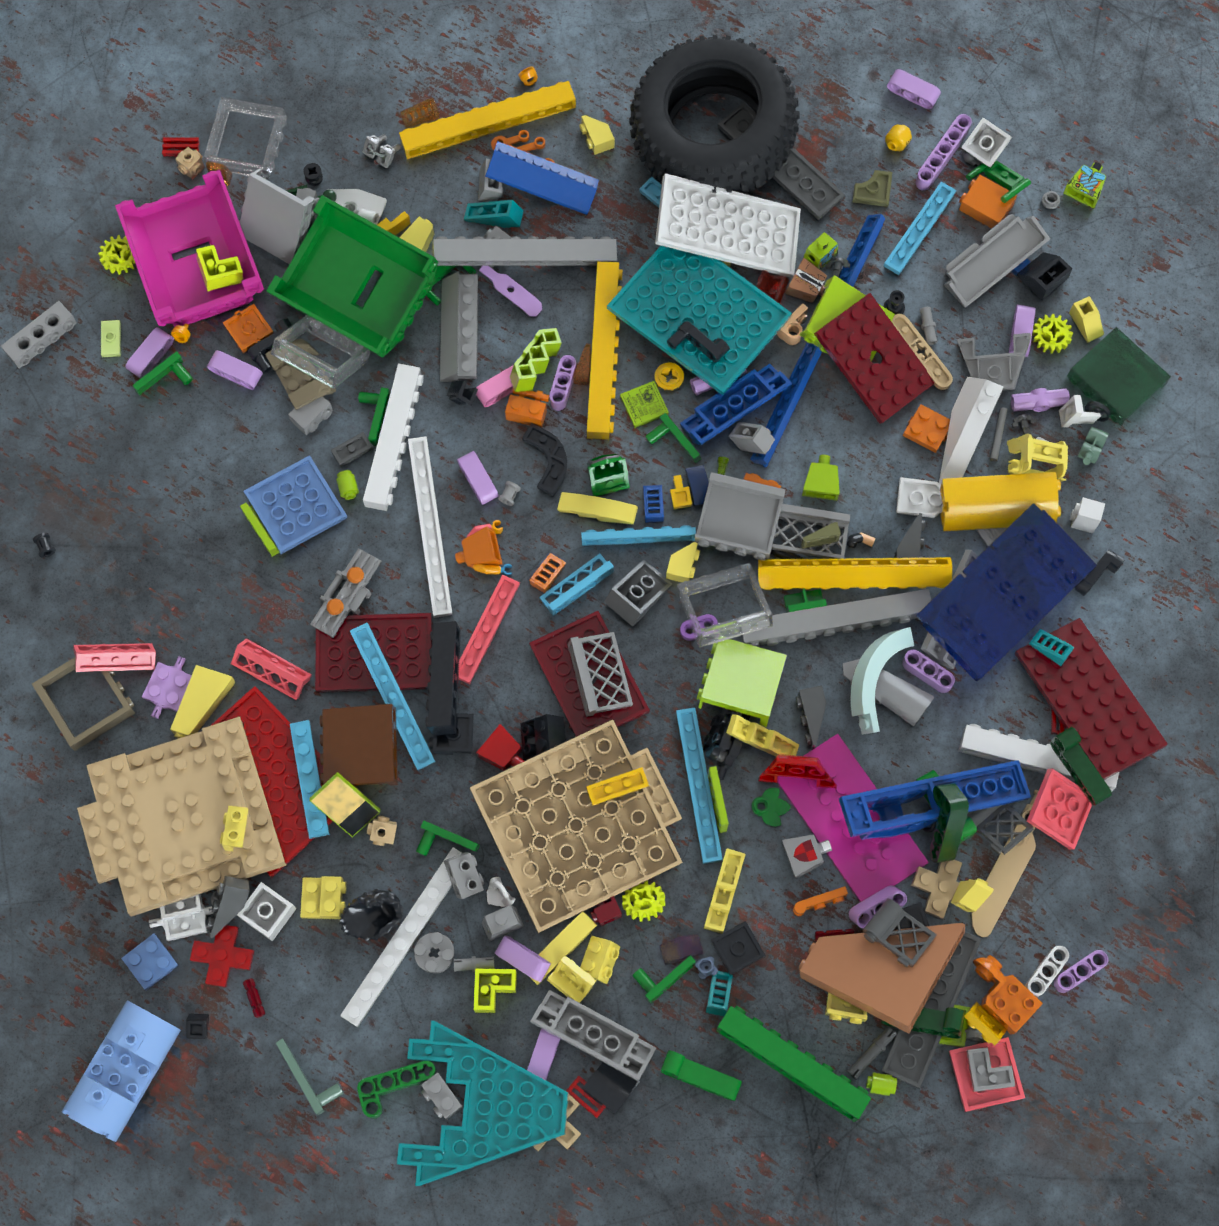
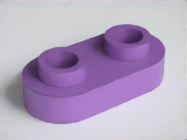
[680,614,718,641]

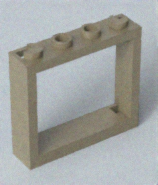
[32,657,135,751]

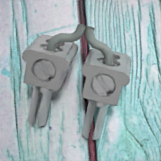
[362,134,401,168]

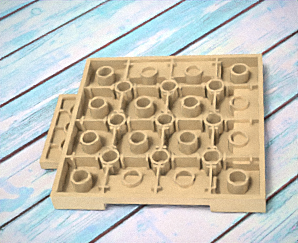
[77,717,286,917]
[470,720,683,933]

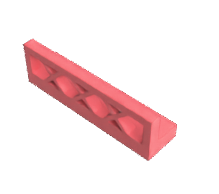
[231,639,312,700]
[73,643,156,672]

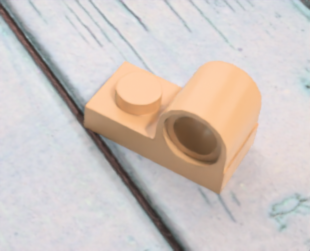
[777,304,808,345]

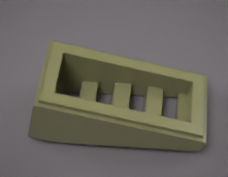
[801,521,841,549]

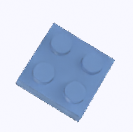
[121,933,179,991]

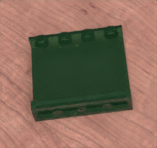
[1067,327,1171,426]

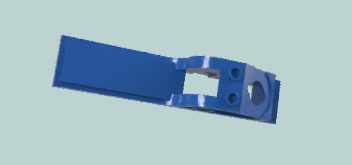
[839,760,1031,840]

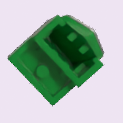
[587,454,630,497]

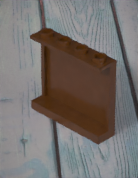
[320,704,398,786]

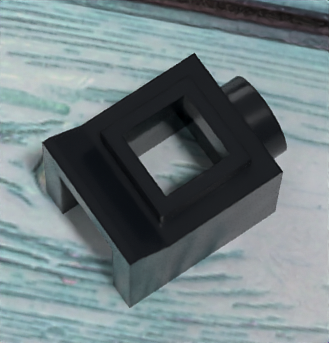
[446,380,478,406]

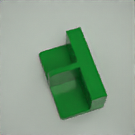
[784,588,827,613]

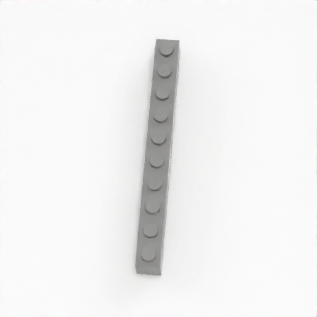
[432,236,617,266]
[739,589,934,647]

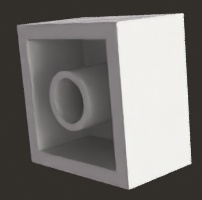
[237,882,296,941]

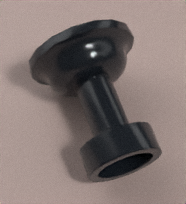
[883,290,905,315]

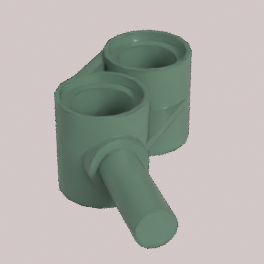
[1077,426,1109,465]

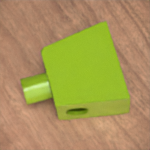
[802,455,840,501]

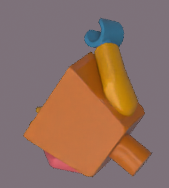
[455,520,512,577]

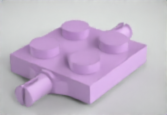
[142,656,192,719]

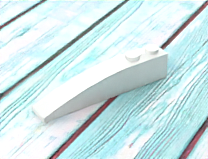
[939,377,1003,485]

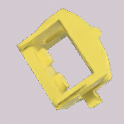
[1007,434,1068,482]

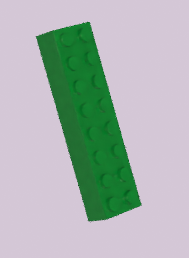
[716,1006,871,1122]

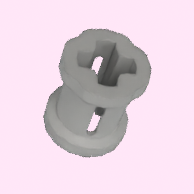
[498,481,521,506]

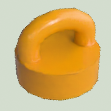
[518,66,538,86]
[171,323,191,343]

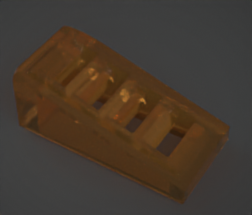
[400,98,439,128]
[206,162,232,186]
[573,343,591,385]

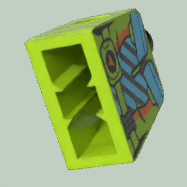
[1063,162,1106,208]
[803,232,838,270]

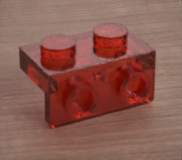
[756,270,789,304]

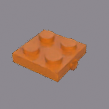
[223,304,274,353]
[903,404,950,453]

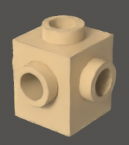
[176,147,205,180]
[366,816,397,846]

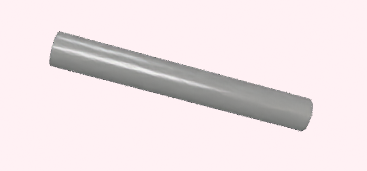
[990,407,1007,461]

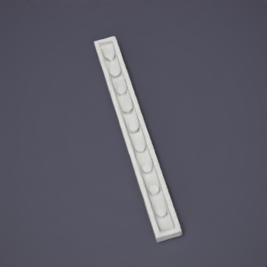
[408,436,453,618]
[340,847,462,1027]

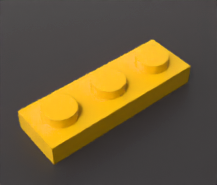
[586,767,649,806]

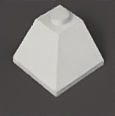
[961,118,1012,168]

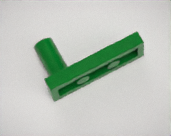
[133,351,193,396]
[358,387,391,446]
[645,413,701,463]
[416,820,480,856]
[632,955,696,1004]

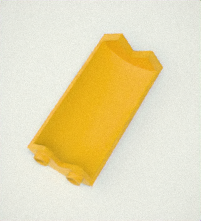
[940,472,1061,531]

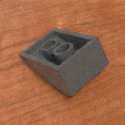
[604,560,672,626]

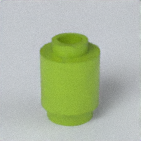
[336,470,359,500]
[866,1072,897,1096]

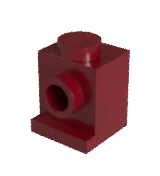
[590,896,622,927]

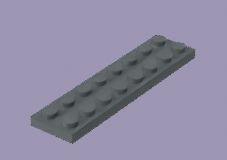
[718,102,845,220]
[882,923,982,1089]

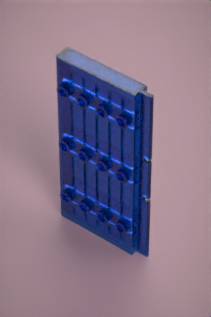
[916,503,1097,682]

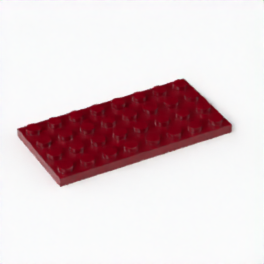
[1015,618,1168,780]

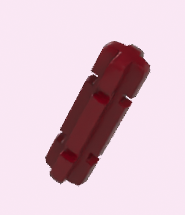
[815,929,854,942]
[243,978,265,1018]

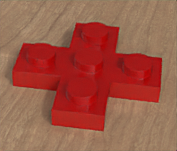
[190,925,254,988]

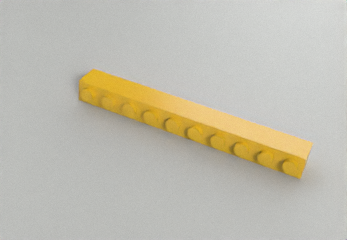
[399,81,576,159]
[587,261,623,440]
[758,557,952,590]

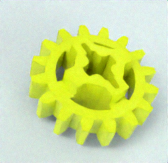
[98,235,136,275]
[1032,314,1073,354]
[622,880,666,922]

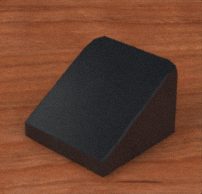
[186,1013,209,1039]

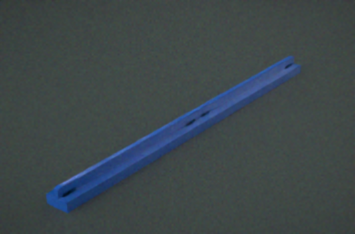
[750,214,885,467]

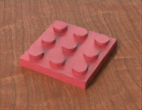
[1027,768,1092,850]
[948,1037,1025,1112]

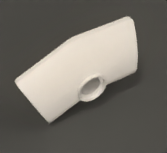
[327,189,387,225]

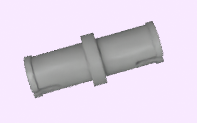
[919,306,938,345]
[454,956,494,972]

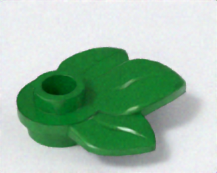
[751,788,791,827]

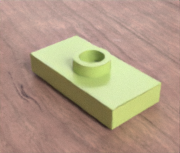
[101,320,121,358]

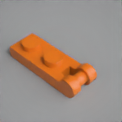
[793,886,848,917]

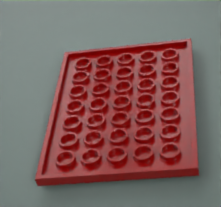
[212,686,333,878]

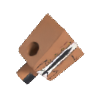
[785,258,827,302]

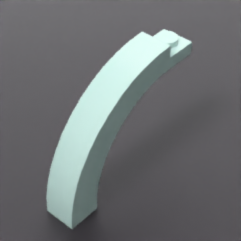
[850,627,914,735]

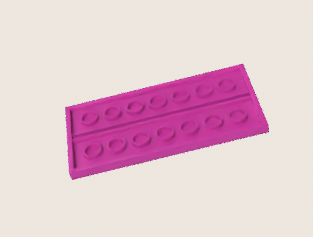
[777,734,929,902]

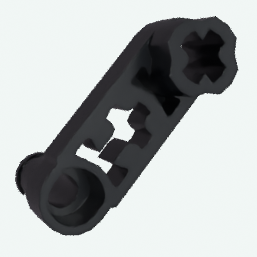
[248,318,298,374]
[667,321,730,363]
[1062,549,1125,596]

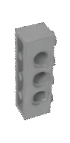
[1,301,77,368]

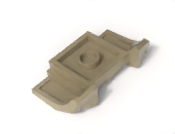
[265,339,336,410]

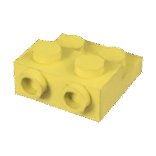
[300,876,346,919]

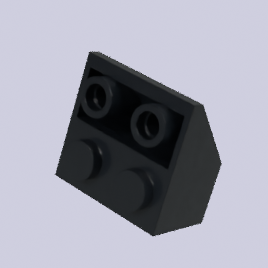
[1017,252,1072,300]
[520,714,566,761]

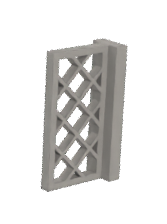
[772,504,850,559]
[568,632,633,717]

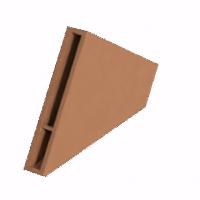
[799,923,965,1034]

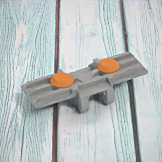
[310,548,382,638]

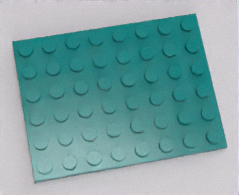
[607,246,792,395]

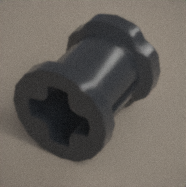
[33,533,56,558]

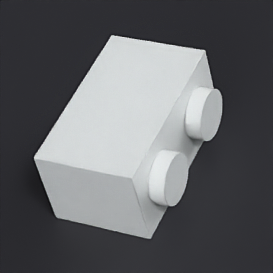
[1069,497,1105,534]

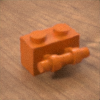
[505,388,550,428]

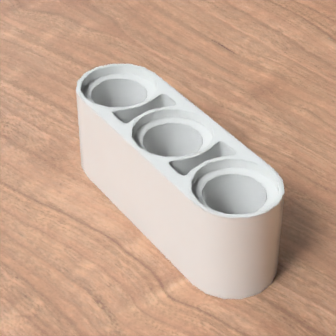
[1025,946,1069,997]

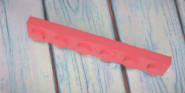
[459,575,520,684]

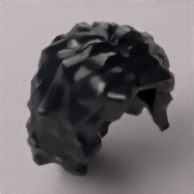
[339,889,403,941]

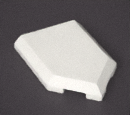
[896,477,943,518]

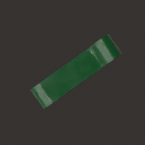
[1050,726,1112,806]
[930,783,969,863]
[881,1007,964,1039]

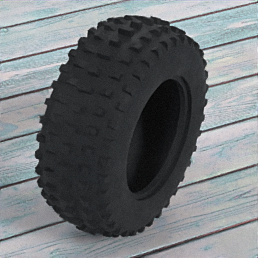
[629,35,800,194]

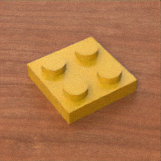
[964,1001,1007,1046]

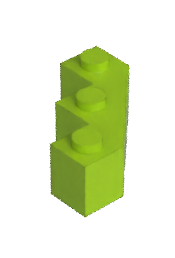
[510,328,562,392]

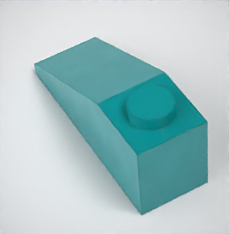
[464,200,524,228]

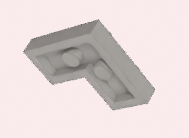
[966,1047,1015,1092]

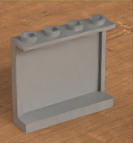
[239,168,315,264]
[695,472,785,560]

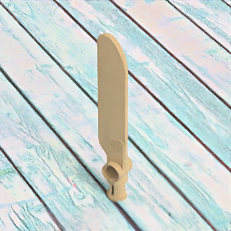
[971,790,1039,937]

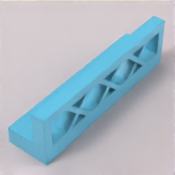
[539,553,614,616]

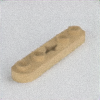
[891,314,953,390]

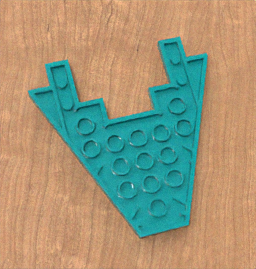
[397,1021,569,1186]

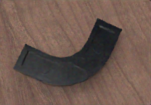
[522,423,567,496]

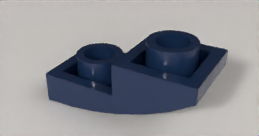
[685,465,709,505]

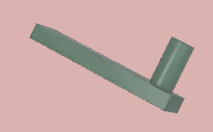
[276,1038,344,1115]

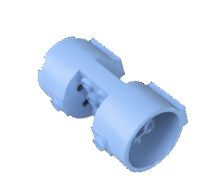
[61,1000,181,1142]

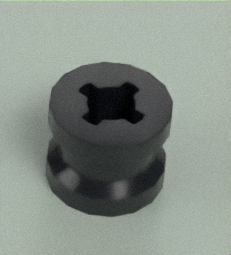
[303,163,323,186]

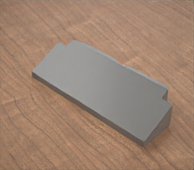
[944,214,1050,308]

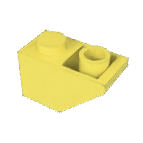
[579,115,615,155]
[1069,296,1104,343]
[666,542,700,584]
[951,878,994,912]

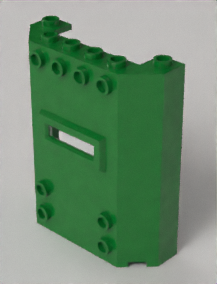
[266,195,438,358]

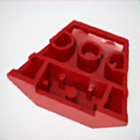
[758,754,837,789]

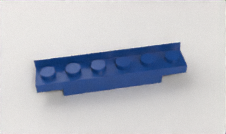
[485,141,599,215]
[680,364,792,445]

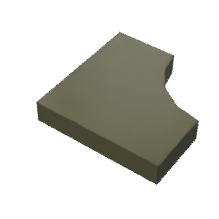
[852,170,893,207]

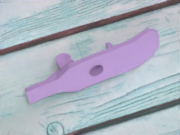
[479,266,542,317]

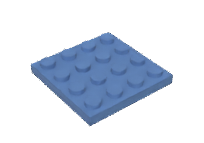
[243,455,347,554]

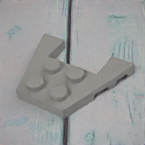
[958,333,1031,391]

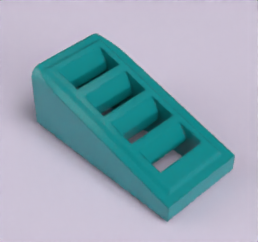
[1029,629,1075,666]
[706,971,733,1016]

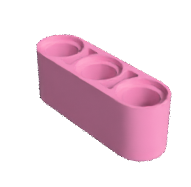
[476,365,514,407]

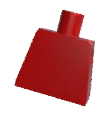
[476,724,525,771]

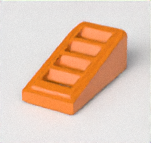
[529,553,566,593]

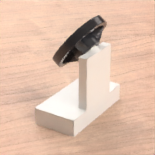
[1059,395,1110,427]

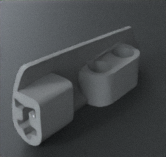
[843,659,934,727]

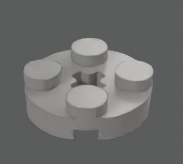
[414,932,455,973]

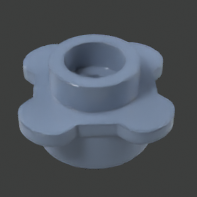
[695,957,718,979]

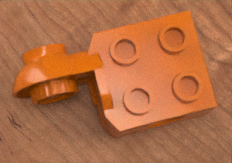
[973,955,1043,1035]

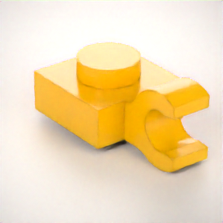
[670,475,692,509]

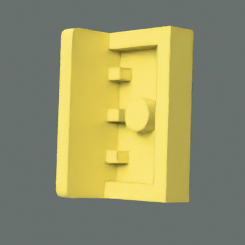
[220,806,249,851]
[580,936,620,984]
[547,956,596,1003]
[825,993,868,1024]

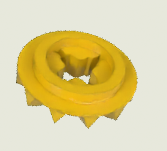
[654,362,684,391]

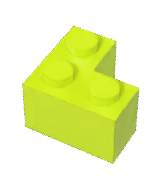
[196,245,243,291]
[474,969,517,1013]

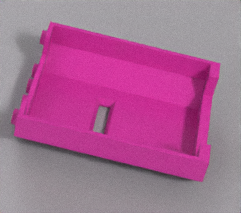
[115,170,264,326]

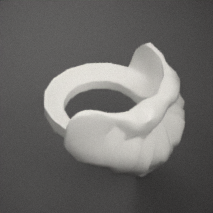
[487,877,516,907]

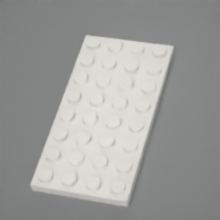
[655,173,801,278]

